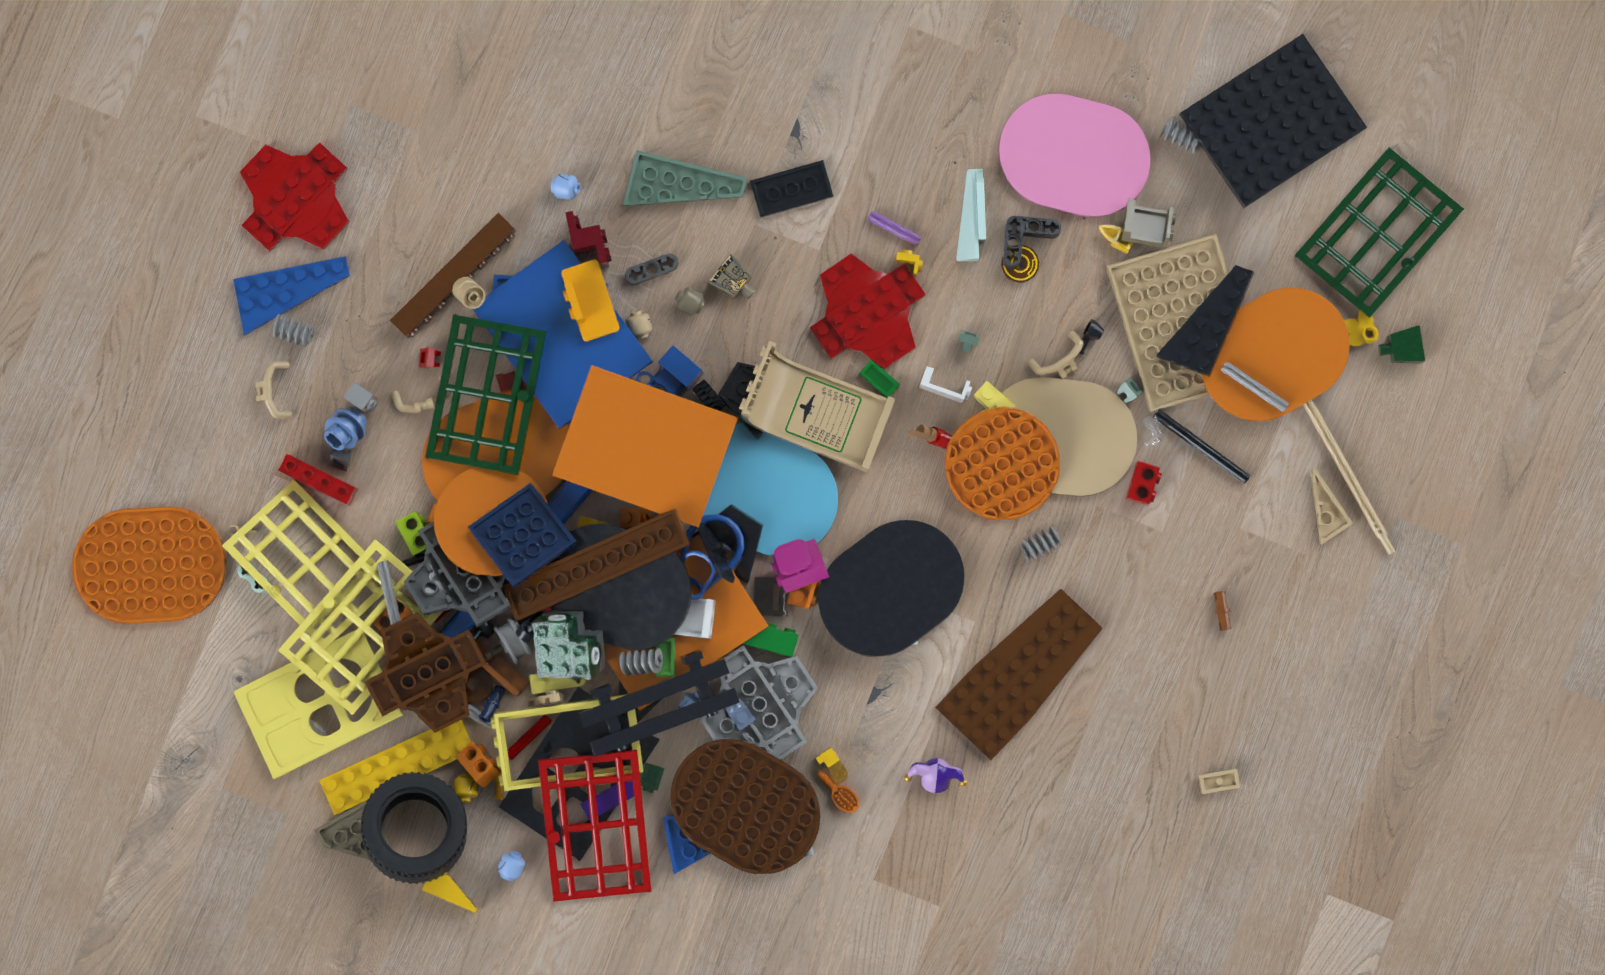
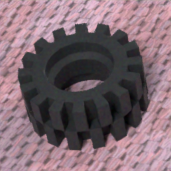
[692,379,726,411]

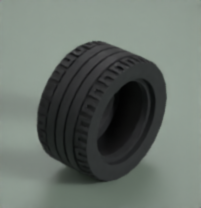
[361,772,467,884]

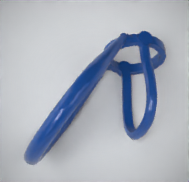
[681,514,744,600]

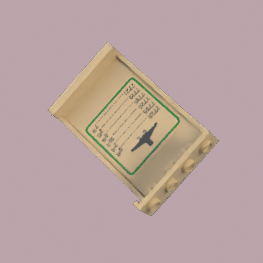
[739,341,895,472]

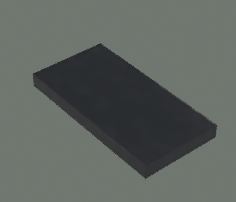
[750,160,834,218]

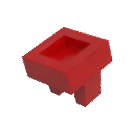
[419,347,441,368]

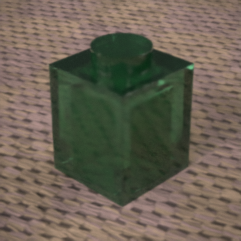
[640,763,665,793]

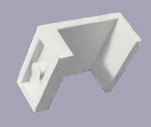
[919,366,972,403]

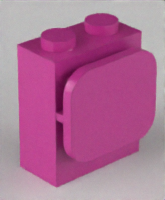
[771,538,829,593]

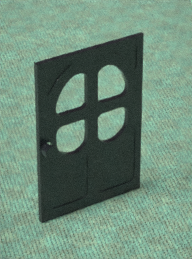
[499,687,660,861]

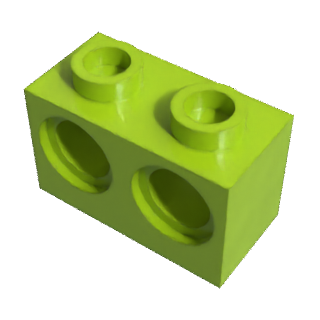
[395,511,427,556]

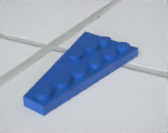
[233,256,350,335]

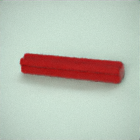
[507,715,552,760]

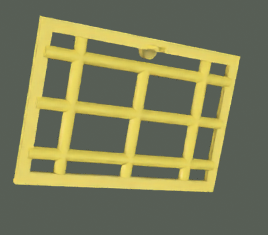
[222,480,395,649]
[278,539,443,715]

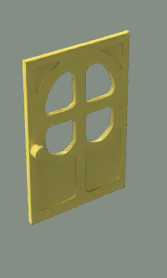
[233,630,403,780]

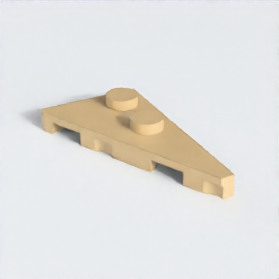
[1310,468,1353,544]
[527,690,565,706]

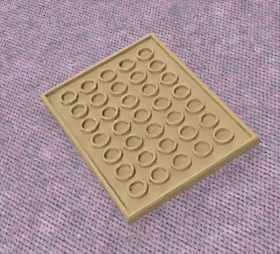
[1106,234,1228,413]

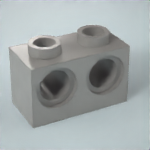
[343,382,378,414]

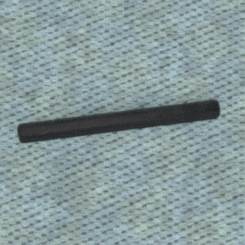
[1153,409,1250,483]

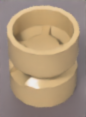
[452,277,486,309]

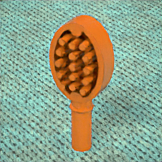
[816,770,859,813]

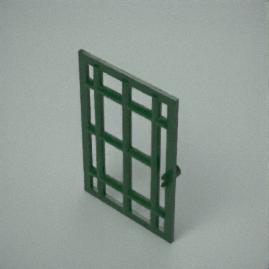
[1295,147,1464,318]
[425,314,547,475]

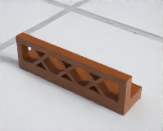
[471,631,530,697]

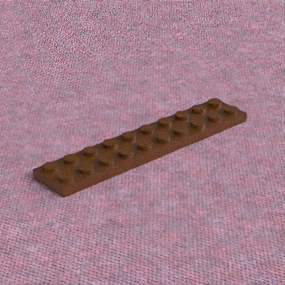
[503,509,691,621]

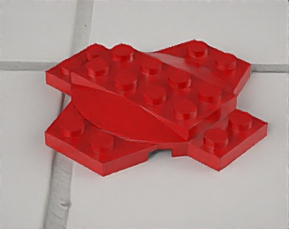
[240,142,350,252]
[810,253,926,369]

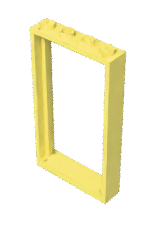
[491,694,643,791]

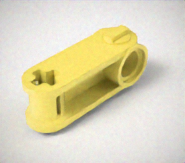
[529,671,587,694]

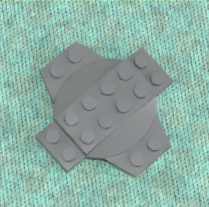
[701,645,818,759]

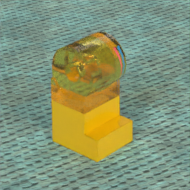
[815,747,848,783]

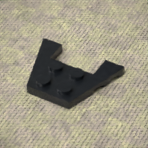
[718,362,763,440]
[692,504,763,583]

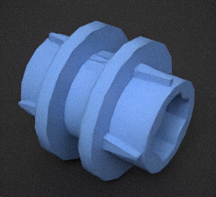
[323,407,367,451]

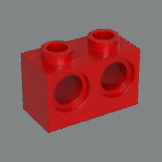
[1125,461,1162,506]

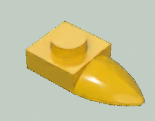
[1098,225,1134,254]

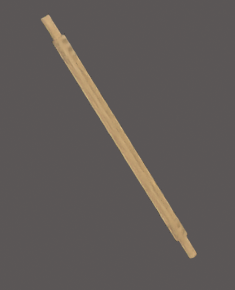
[1303,400,1395,555]

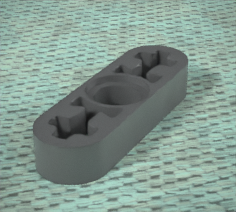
[625,253,679,285]

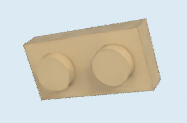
[1198,769,1240,794]

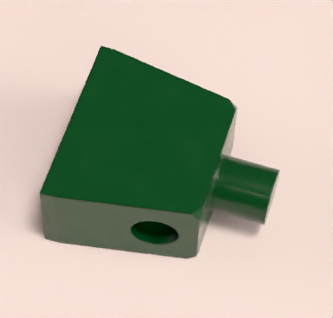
[1378,325,1425,364]

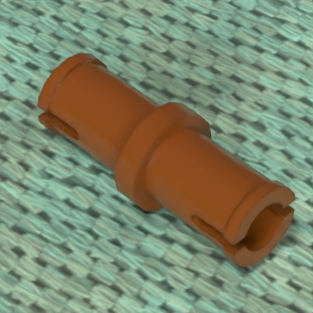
[1214,591,1232,631]

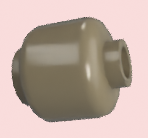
[675,287,705,316]

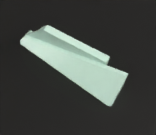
[956,169,986,262]

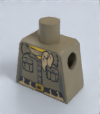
[708,253,756,299]

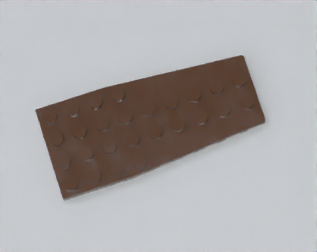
[935,589,1102,760]

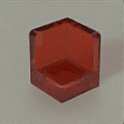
[496,371,524,394]

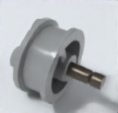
[484,618,534,664]

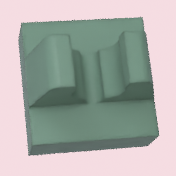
[959,330,980,353]
[1117,378,1143,403]

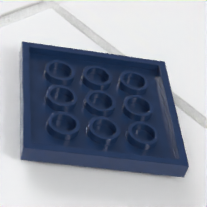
[468,483,577,588]

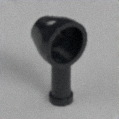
[1079,319,1104,355]
[472,620,495,641]

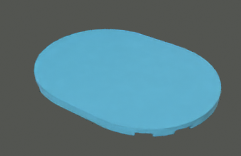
[703,423,838,556]

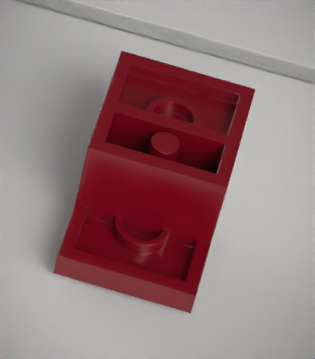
[565,211,612,269]

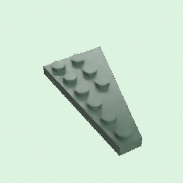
[623,150,748,206]

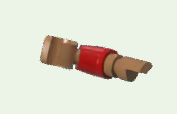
[908,424,952,449]

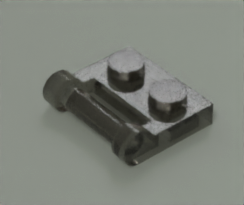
[754,577,788,617]

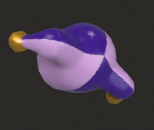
[904,758,968,793]

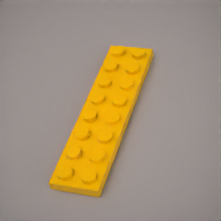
[319,720,471,815]

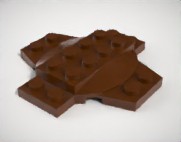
[364,612,487,733]

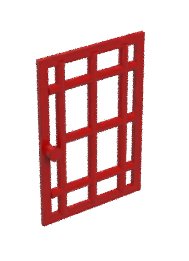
[538,750,652,902]

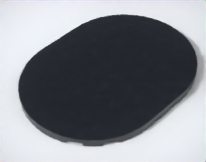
[818,520,965,657]
[546,524,692,650]

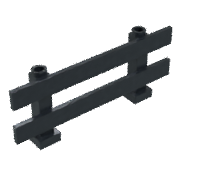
[579,650,740,757]

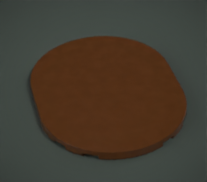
[671,739,820,874]

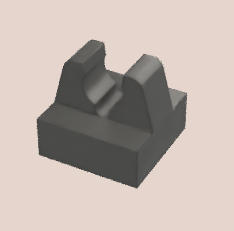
[329,449,351,471]

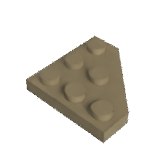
[314,801,392,860]

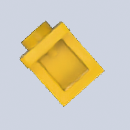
[896,250,923,276]

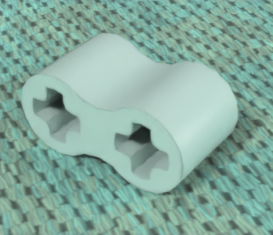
[237,562,271,593]

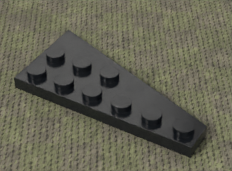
[1156,265,1254,377]

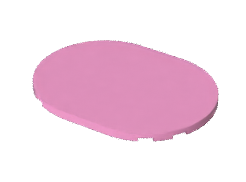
[999,94,1150,217]

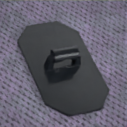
[698,523,735,583]

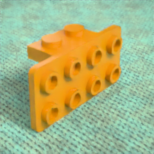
[562,260,620,342]

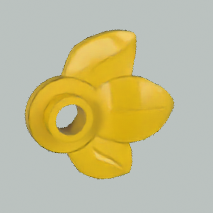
[1344,310,1379,347]

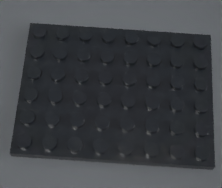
[1179,34,1367,209]

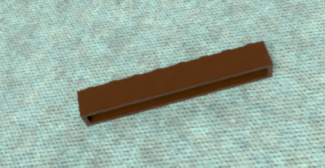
[390,213,516,338]

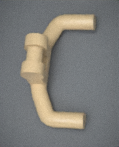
[1028,331,1083,379]
[255,361,292,419]
[391,377,450,413]

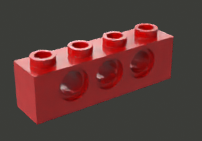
[278,454,358,506]

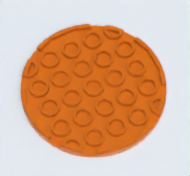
[945,407,1060,520]
[434,467,548,576]

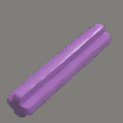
[868,211,921,246]

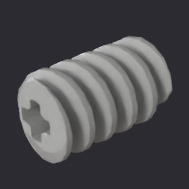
[1160,116,1199,154]
[273,313,316,347]
[1020,526,1063,563]
[619,648,663,676]

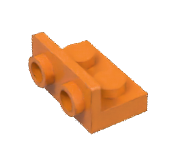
[787,580,822,610]

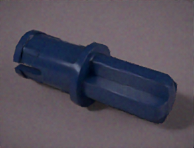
[479,685,506,723]

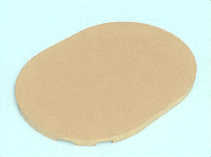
[1002,377,1137,496]

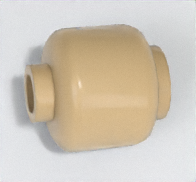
[625,310,652,339]

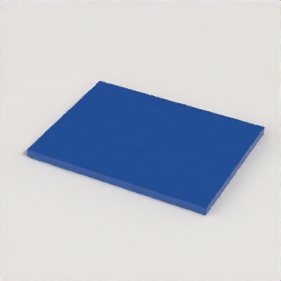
[472,240,653,429]

